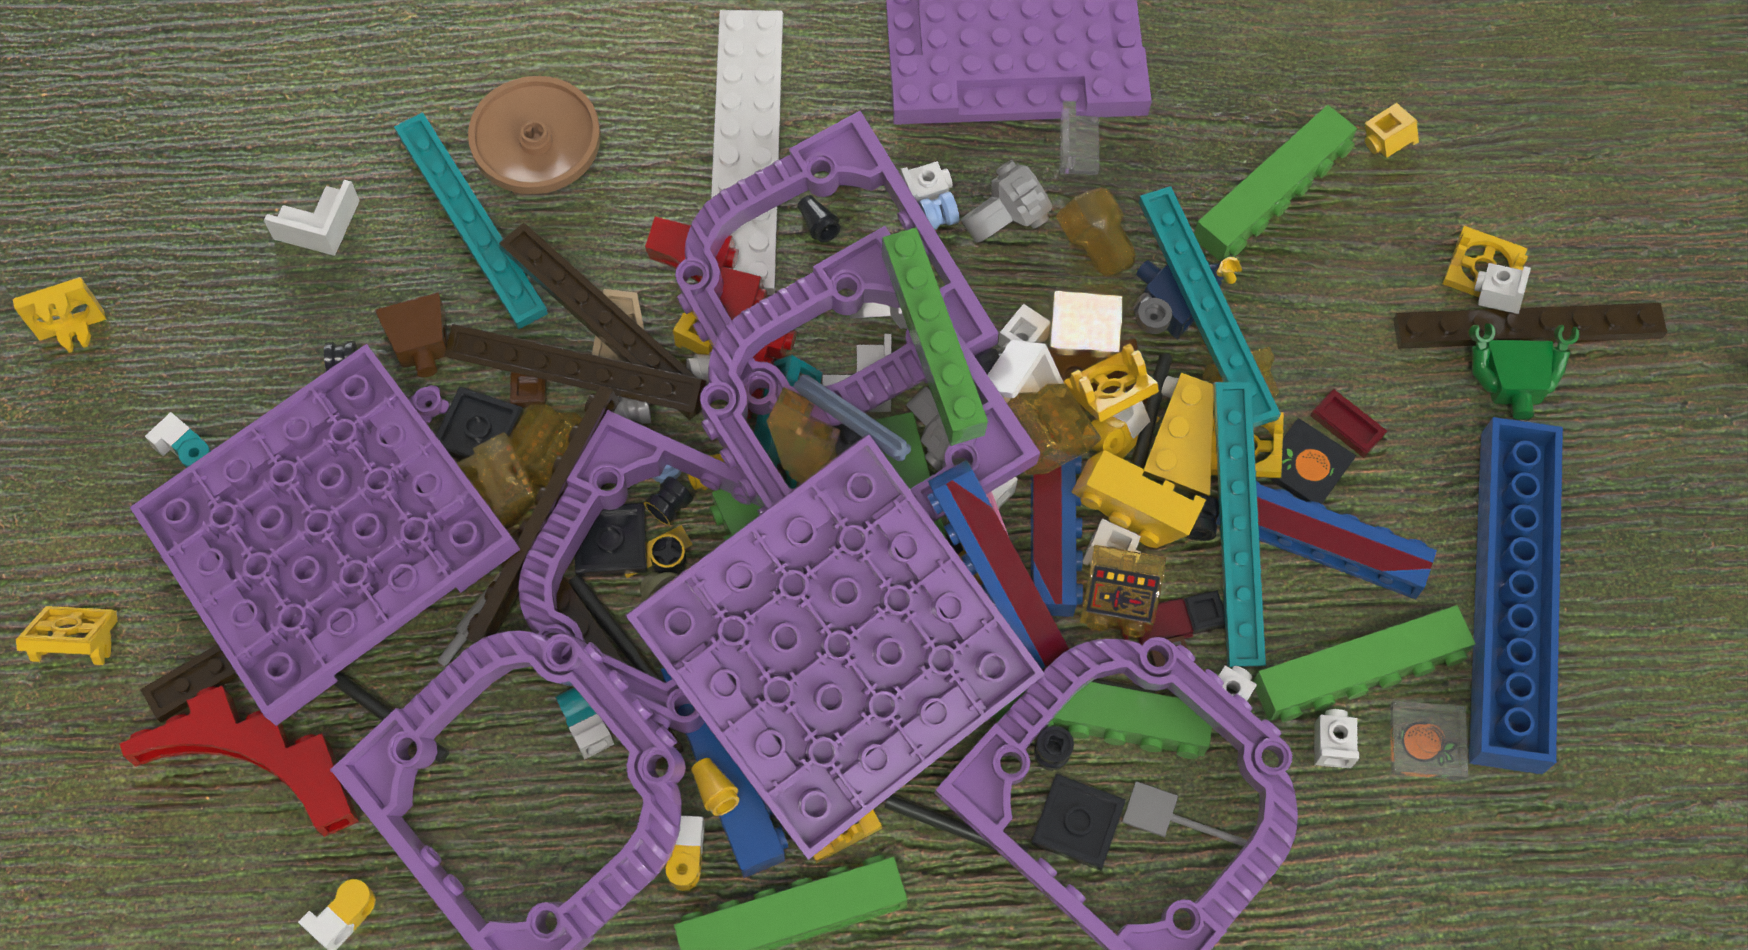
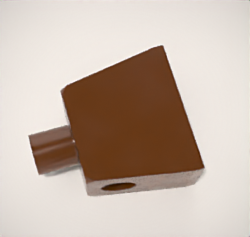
[375,292,448,378]

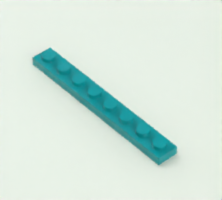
[394,112,548,329]
[1138,186,1281,428]
[1213,382,1266,667]

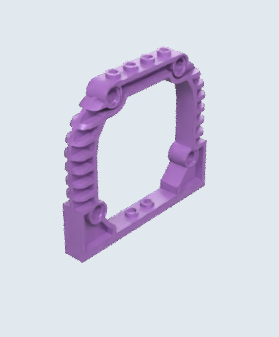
[675,111,998,427]
[700,226,1040,522]
[519,410,760,733]
[331,631,686,950]
[935,637,1298,950]

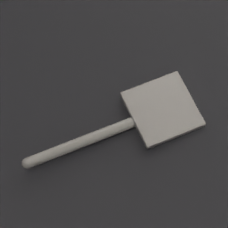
[1122,781,1248,846]

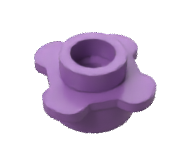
[409,385,449,424]

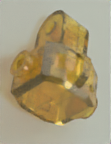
[1056,187,1136,276]

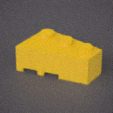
[1143,373,1214,496]
[1071,450,1206,548]

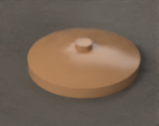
[468,76,601,194]

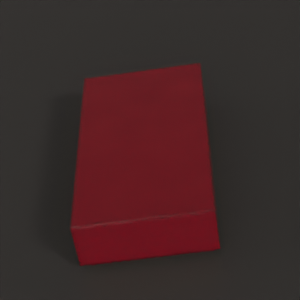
[1310,389,1387,458]

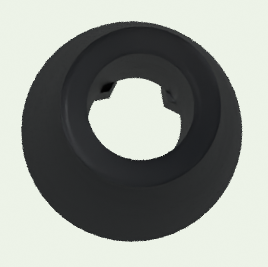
[797,195,840,243]

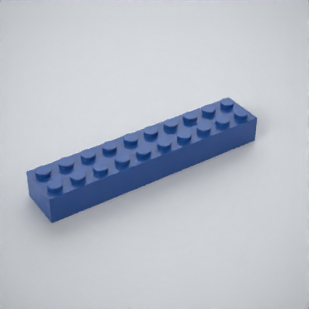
[1469,417,1563,774]

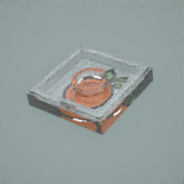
[1390,701,1468,780]

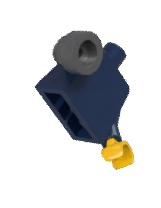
[1134,257,1243,340]

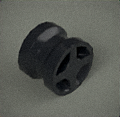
[324,341,358,371]

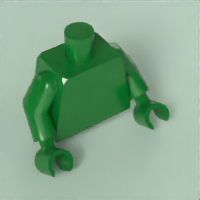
[1469,323,1579,420]

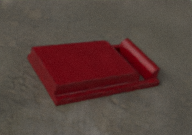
[1116,598,1194,645]

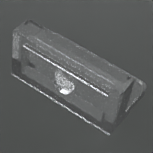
[1060,101,1099,175]

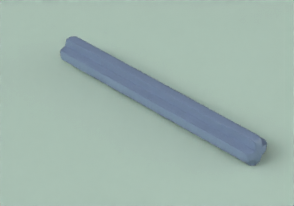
[794,375,911,461]

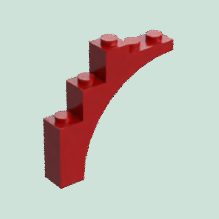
[645,216,797,419]
[119,686,359,837]

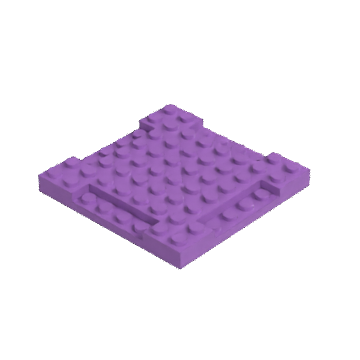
[886,0,1152,125]
[130,344,520,726]
[625,435,1045,860]

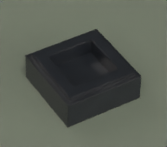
[1183,590,1225,634]

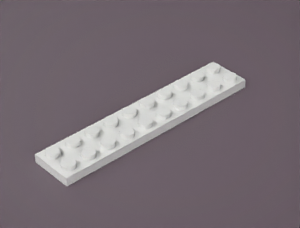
[711,10,783,295]

